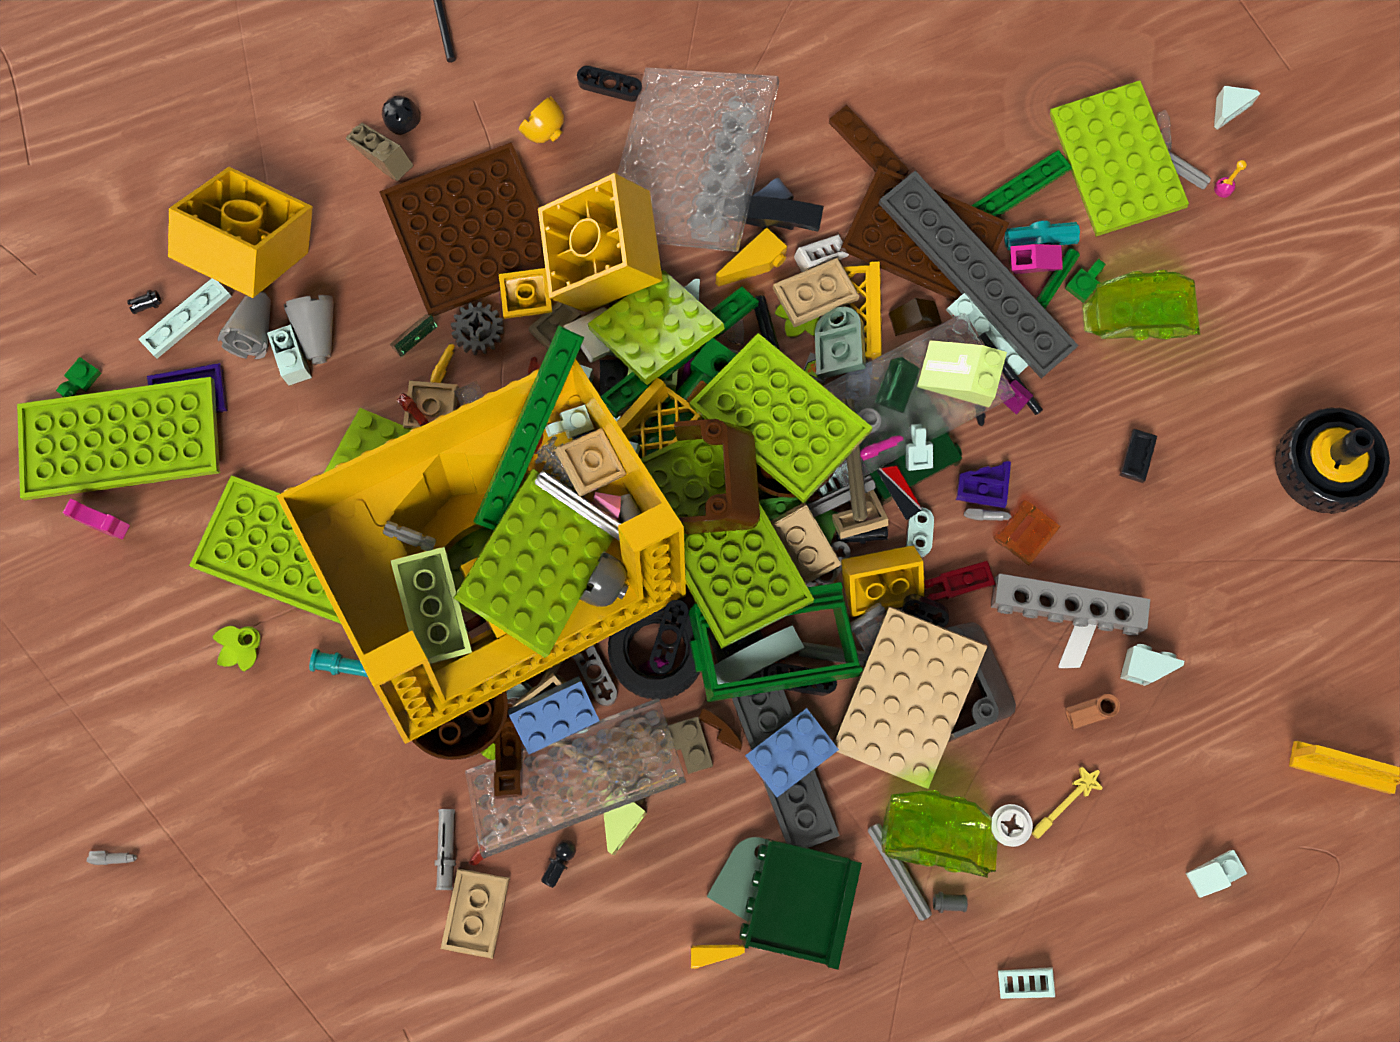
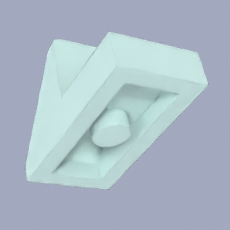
[1185,850,1247,898]

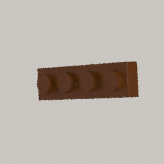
[829,105,909,176]

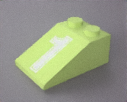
[917,340,1007,407]

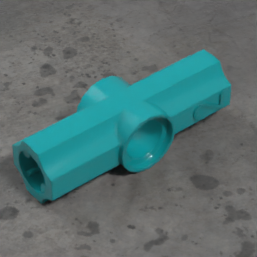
[1004,221,1080,251]

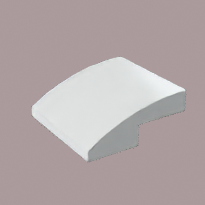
[563,307,612,363]

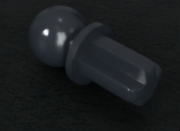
[541,840,576,888]

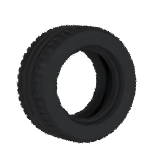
[608,606,701,700]

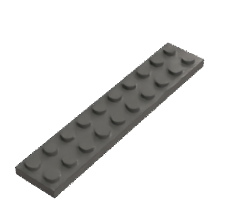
[879,171,1079,379]
[706,628,840,848]

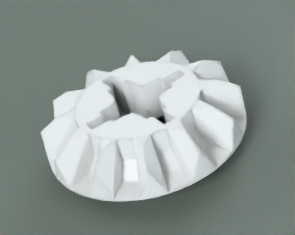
[990,804,1033,847]

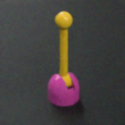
[1214,160,1247,198]

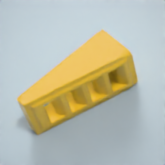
[691,945,745,969]

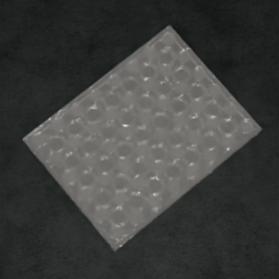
[617,68,780,252]

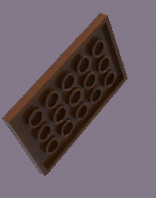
[840,165,1009,301]

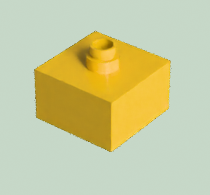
[168,167,313,298]
[538,173,663,312]

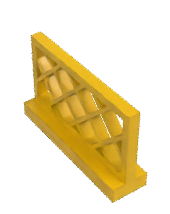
[838,262,882,361]
[617,378,703,458]
[1289,741,1400,794]

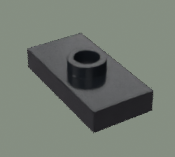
[600,359,625,397]
[1119,429,1157,483]

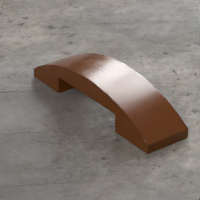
[494,698,523,799]

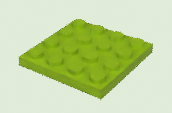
[587,270,725,385]

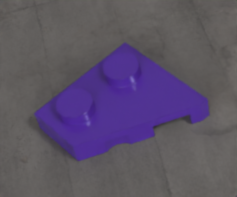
[956,461,1011,508]

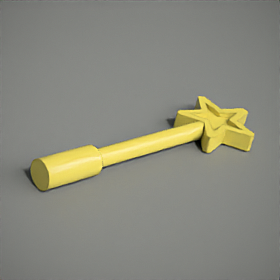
[1031,767,1102,839]

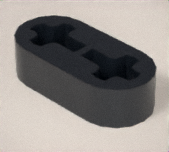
[903,594,949,627]

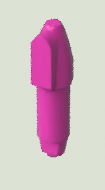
[860,435,904,461]

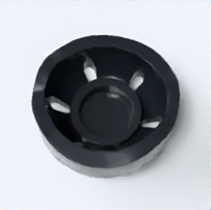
[382,95,421,135]

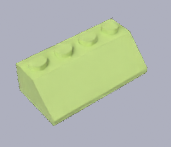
[391,547,472,664]

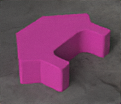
[63,498,130,540]

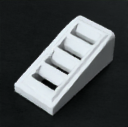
[794,234,849,272]

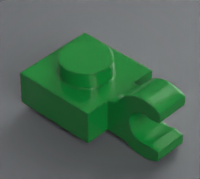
[1065,259,1106,303]
[56,357,102,397]

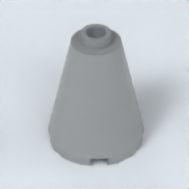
[218,291,271,359]
[284,295,334,364]

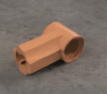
[1065,694,1120,730]

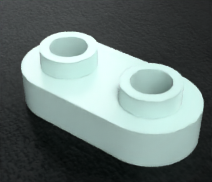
[906,507,934,557]

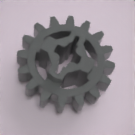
[451,302,504,355]

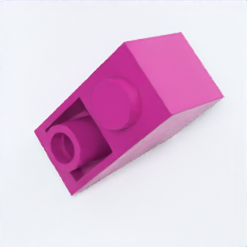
[1011,244,1063,274]

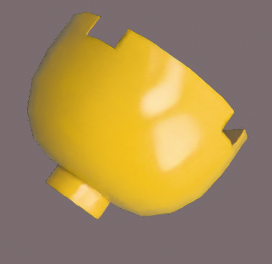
[518,96,564,143]

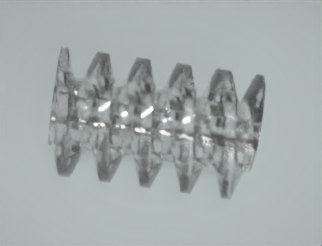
[534,436,575,490]

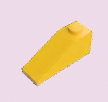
[715,228,787,287]

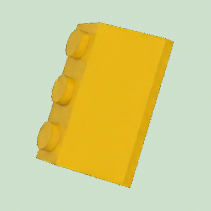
[841,545,924,617]

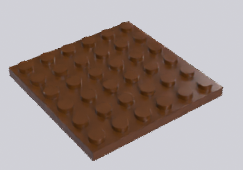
[379,142,545,318]

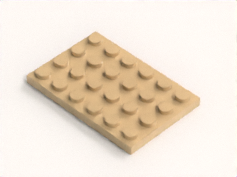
[834,606,987,789]

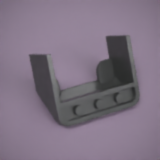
[946,622,1016,742]

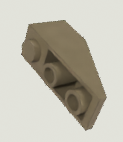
[346,123,414,181]

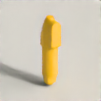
[430,344,455,383]

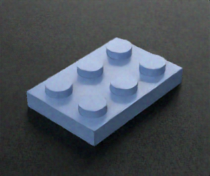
[508,676,600,755]
[745,708,839,798]

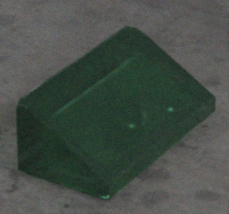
[390,314,437,357]
[875,357,920,413]

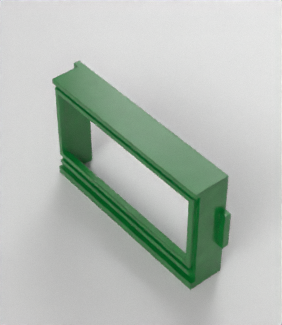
[689,582,863,702]

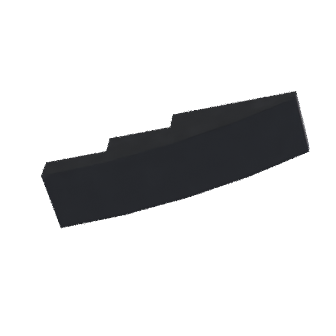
[722,195,824,232]

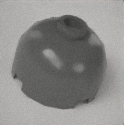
[580,552,629,607]

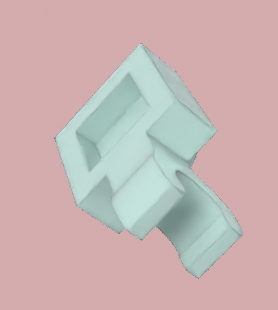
[545,405,594,439]
[906,424,933,471]

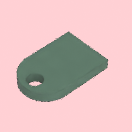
[815,307,866,379]
[707,837,766,921]

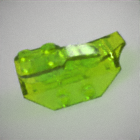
[1082,270,1200,340]
[881,790,998,878]

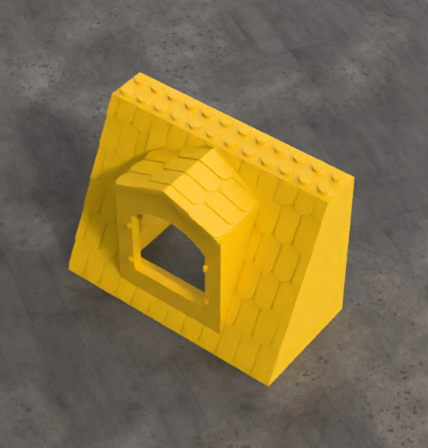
[276,358,686,744]

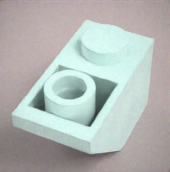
[267,325,312,385]
[1120,644,1184,686]

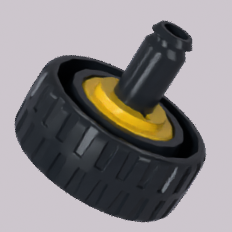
[1275,407,1390,514]

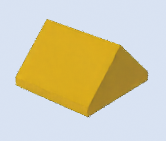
[499,268,552,319]

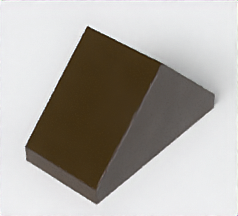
[888,298,942,336]

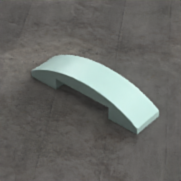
[714,626,805,684]

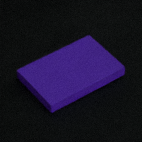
[147,363,227,413]

